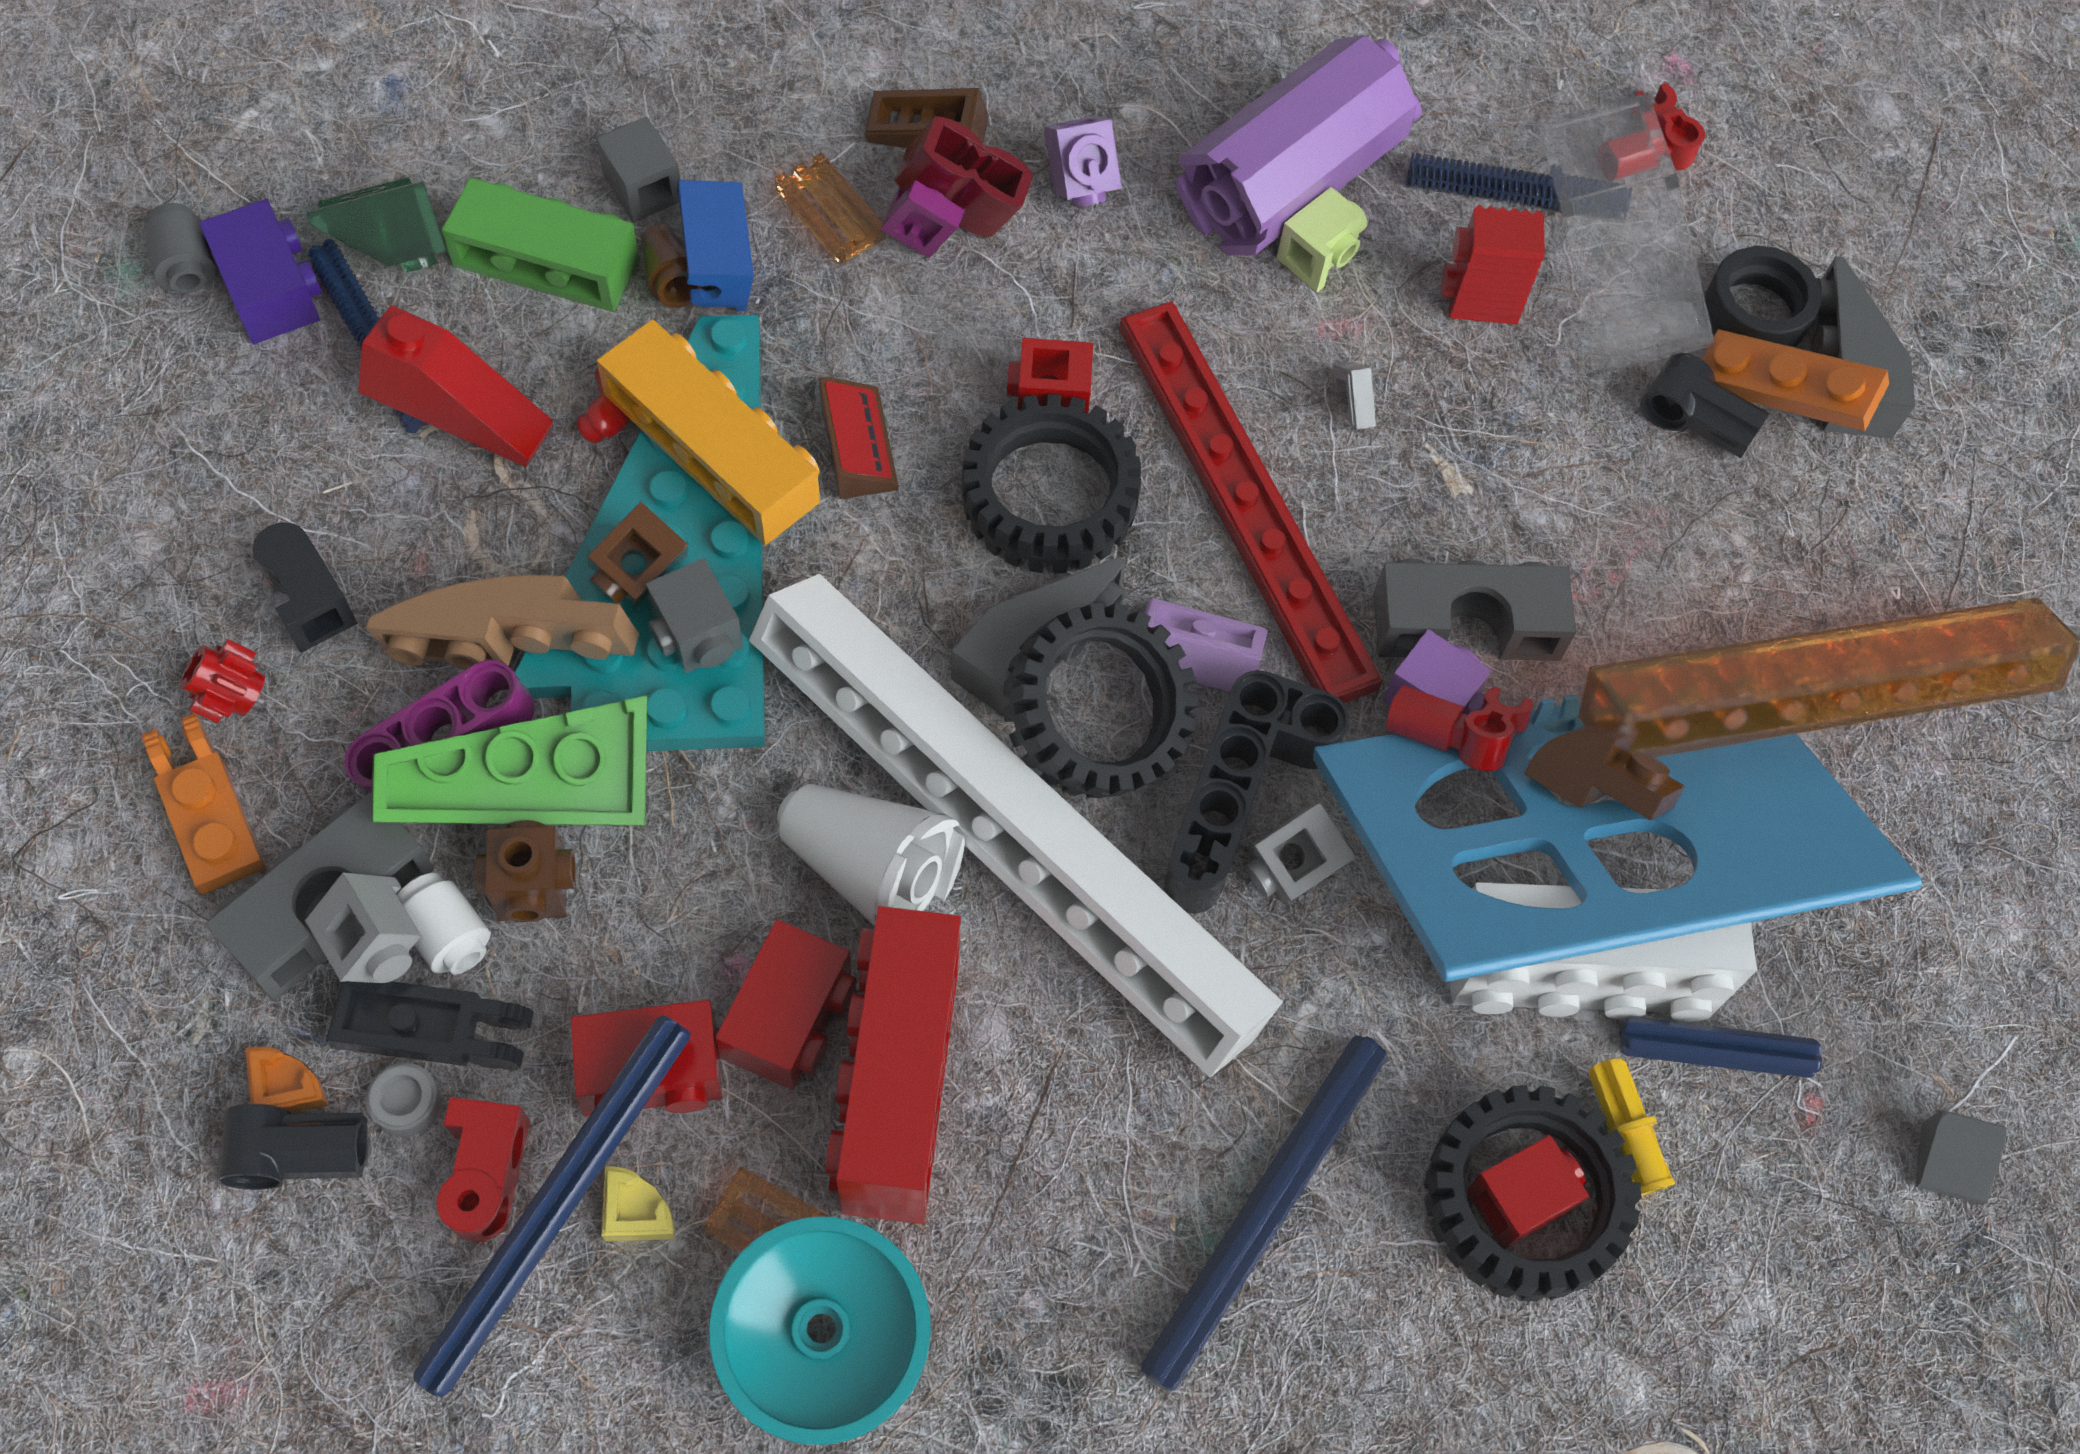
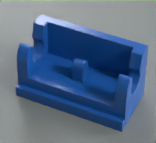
[677,180,754,311]

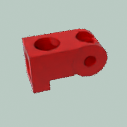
[437,1097,530,1243]

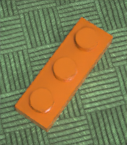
[1702,329,1889,432]

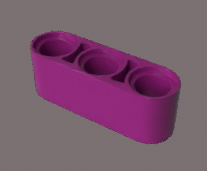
[344,660,535,794]

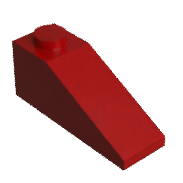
[358,305,553,468]

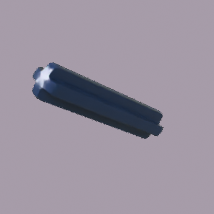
[1619,1017,1822,1078]

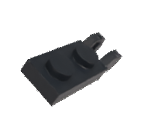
[326,981,534,1071]

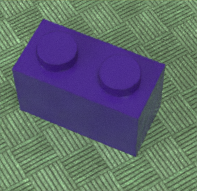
[199,198,322,345]

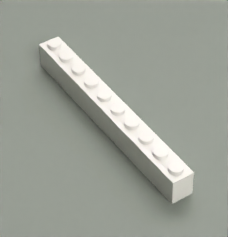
[749,574,1283,1078]

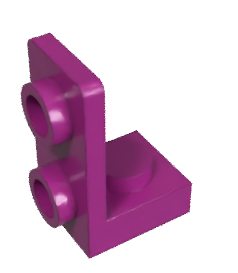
[880,180,965,258]

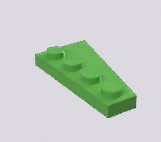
[371,695,647,826]

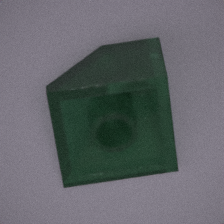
[306,174,446,272]

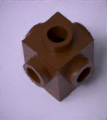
[475,820,576,922]

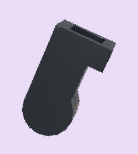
[252,522,358,653]

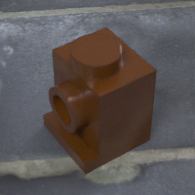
[588,501,688,608]

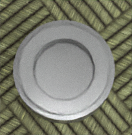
[366,1063,441,1137]

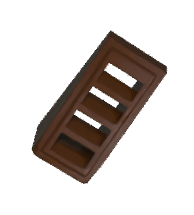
[864,88,988,148]

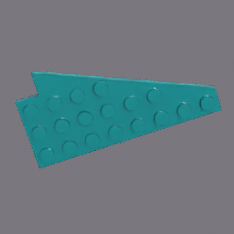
[515,315,765,751]

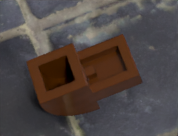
[1524,721,1685,821]

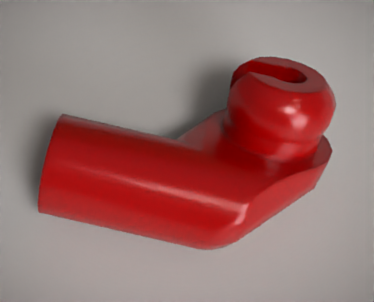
[577,368,631,443]

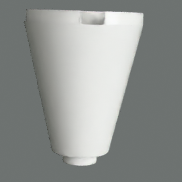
[777,784,965,926]

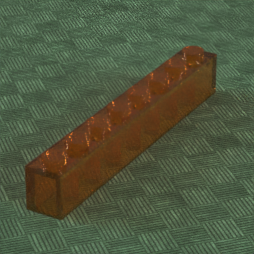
[1578,597,2080,757]

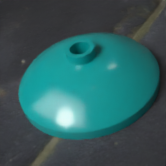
[709,1216,931,1445]

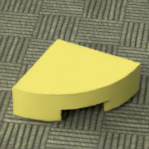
[602,1166,676,1242]

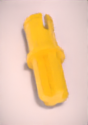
[1588,1058,1676,1196]

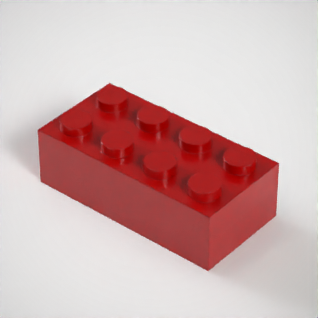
[826,906,961,1224]

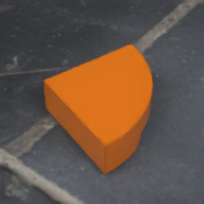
[245,1047,328,1113]

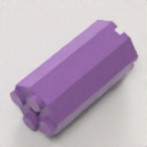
[1176,35,1422,256]

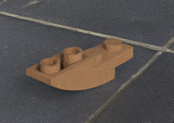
[366,575,639,670]

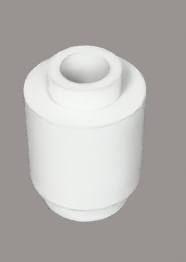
[397,873,490,975]

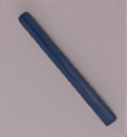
[413,1015,691,1398]
[1141,1035,1387,1392]

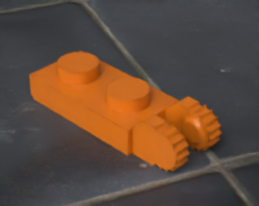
[141,713,266,895]

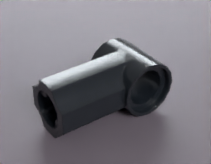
[1640,353,1770,458]
[217,1104,370,1190]

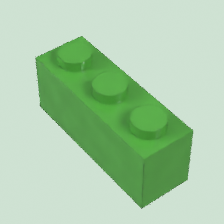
[442,177,640,312]

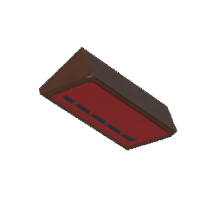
[818,377,899,499]

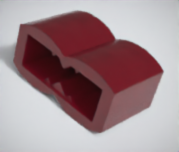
[894,116,1034,237]

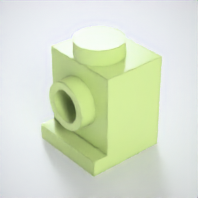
[1276,187,1367,293]

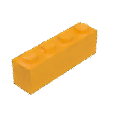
[596,319,820,546]

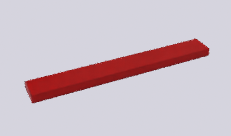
[1119,301,1383,704]

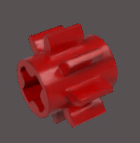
[180,639,265,723]

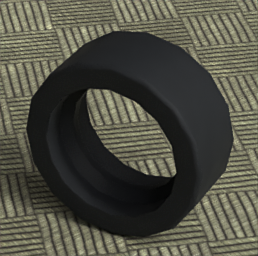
[1702,245,1822,348]

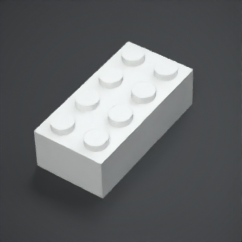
[1450,882,1757,1022]

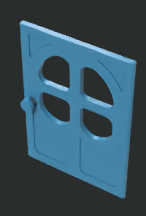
[1313,675,1922,982]

